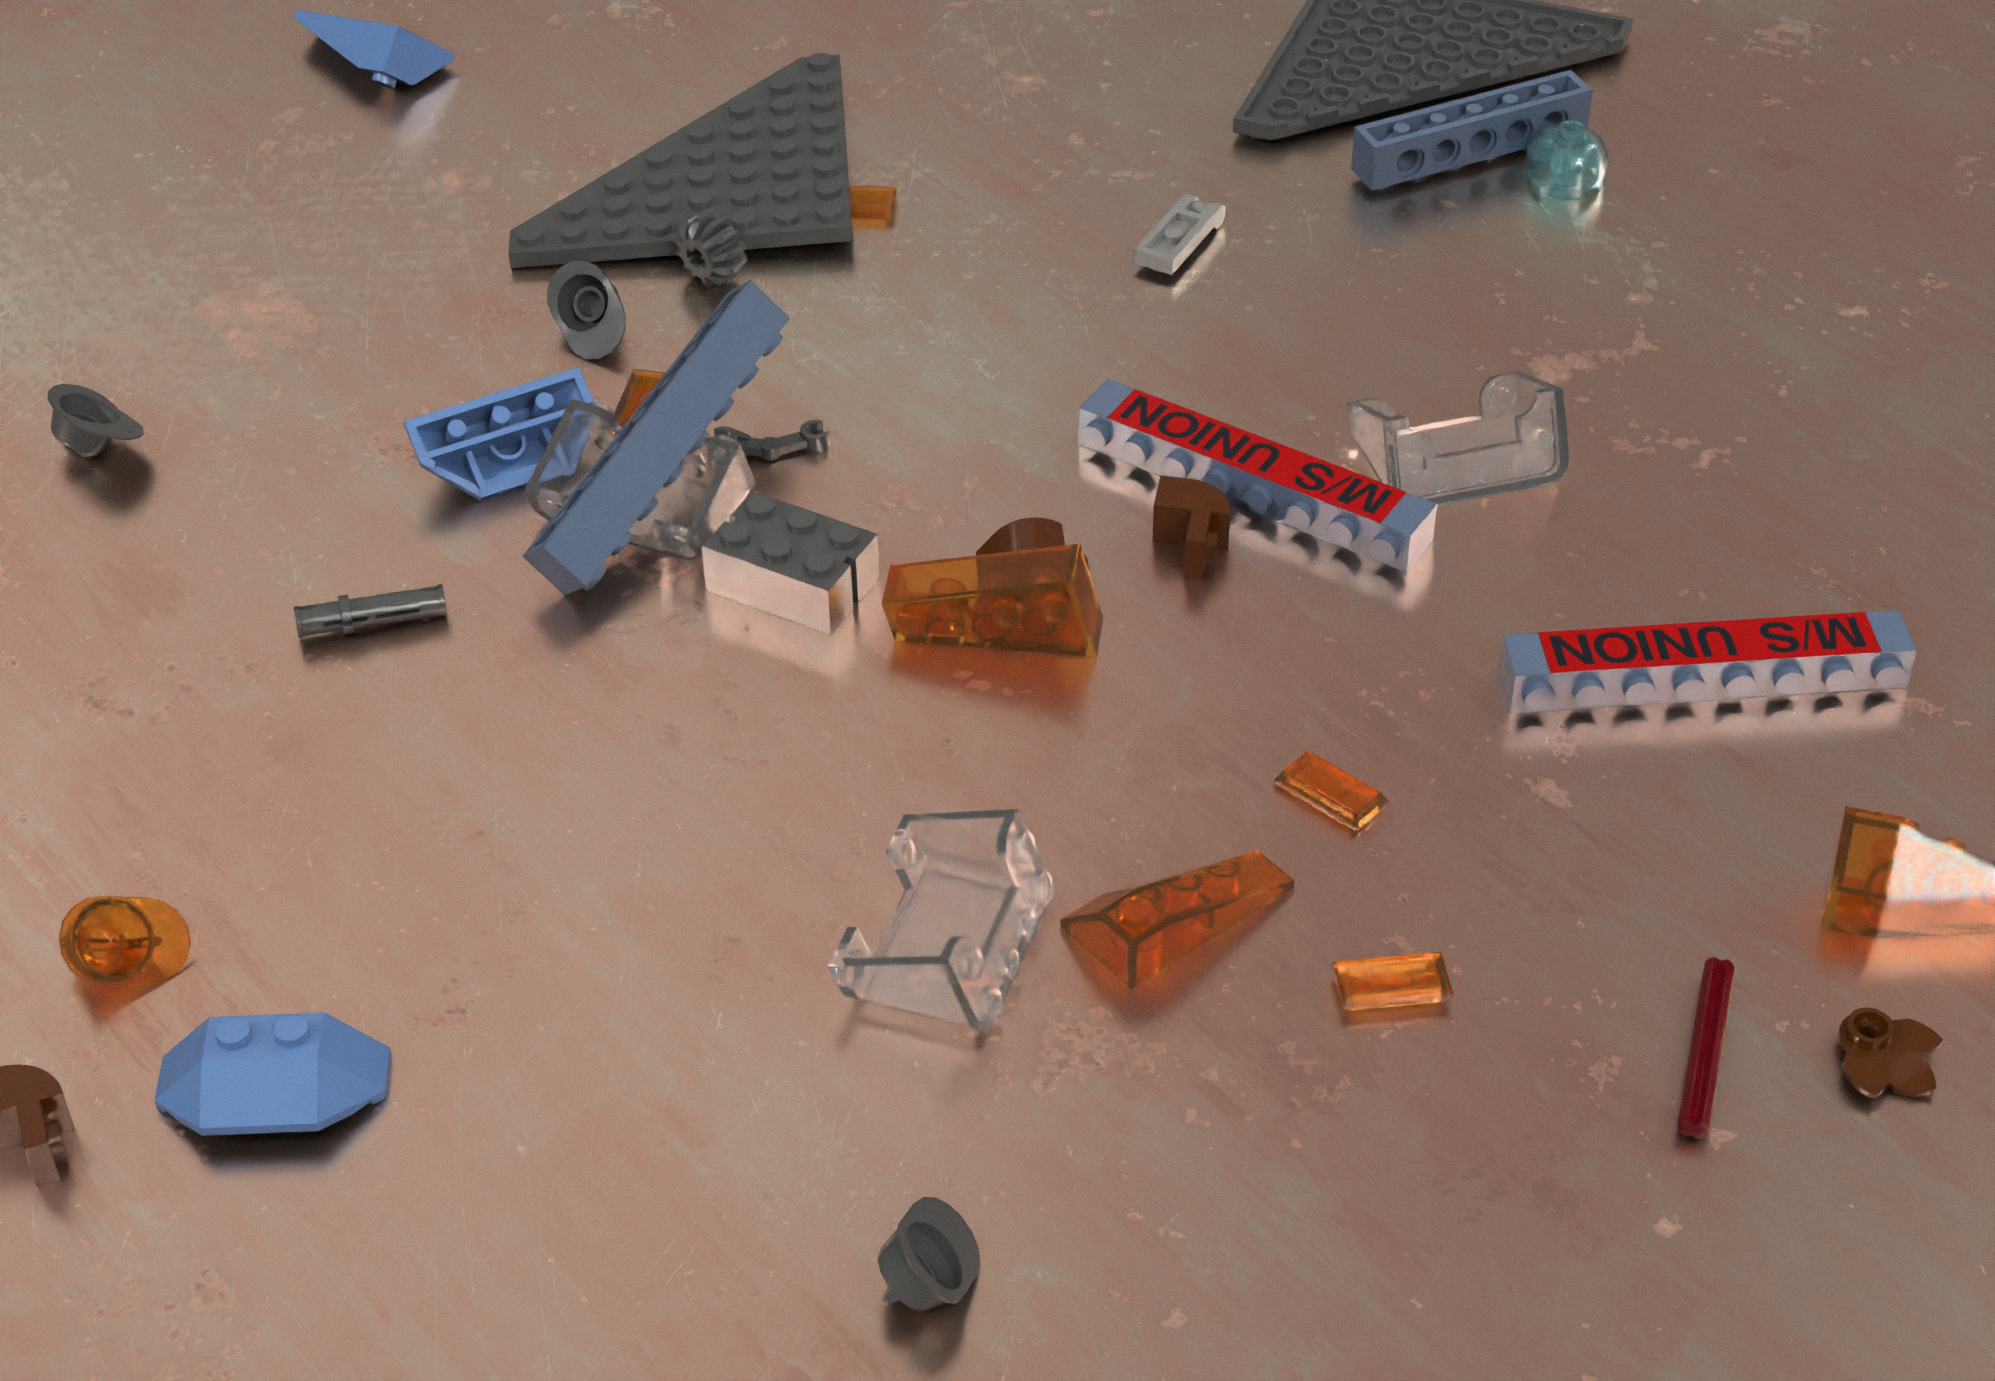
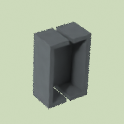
[702,491,880,635]

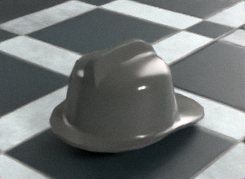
[547,261,626,360]
[48,384,144,457]
[877,1197,980,1312]

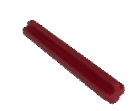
[1677,957,1735,1139]

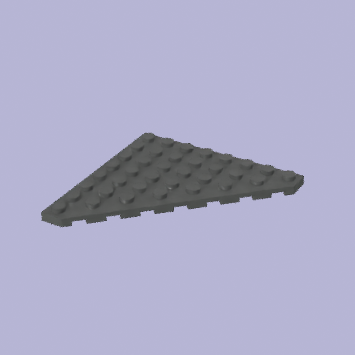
[1233,0,1633,140]
[508,53,853,268]

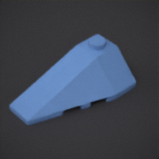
[293,10,455,89]

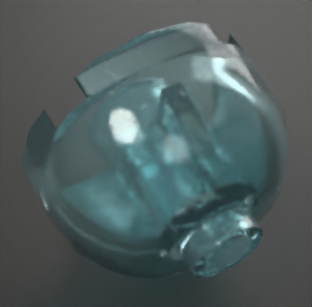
[1523,121,1609,200]

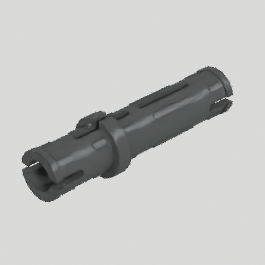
[294,584,447,638]

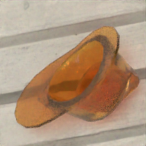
[59,896,191,985]

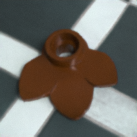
[1838,1007,1943,1098]

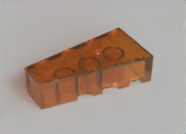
[881,543,1103,657]

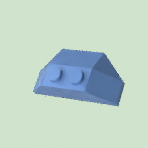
[403,367,596,501]
[154,1012,391,1136]

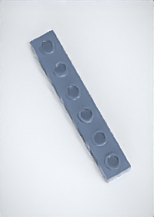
[1351,70,1593,191]

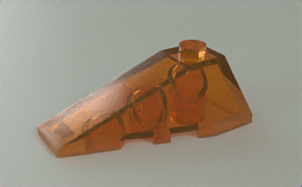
[1821,806,1995,938]
[1060,850,1294,989]

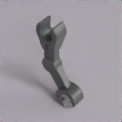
[709,420,830,460]

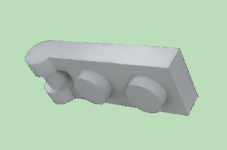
[1134,193,1226,275]

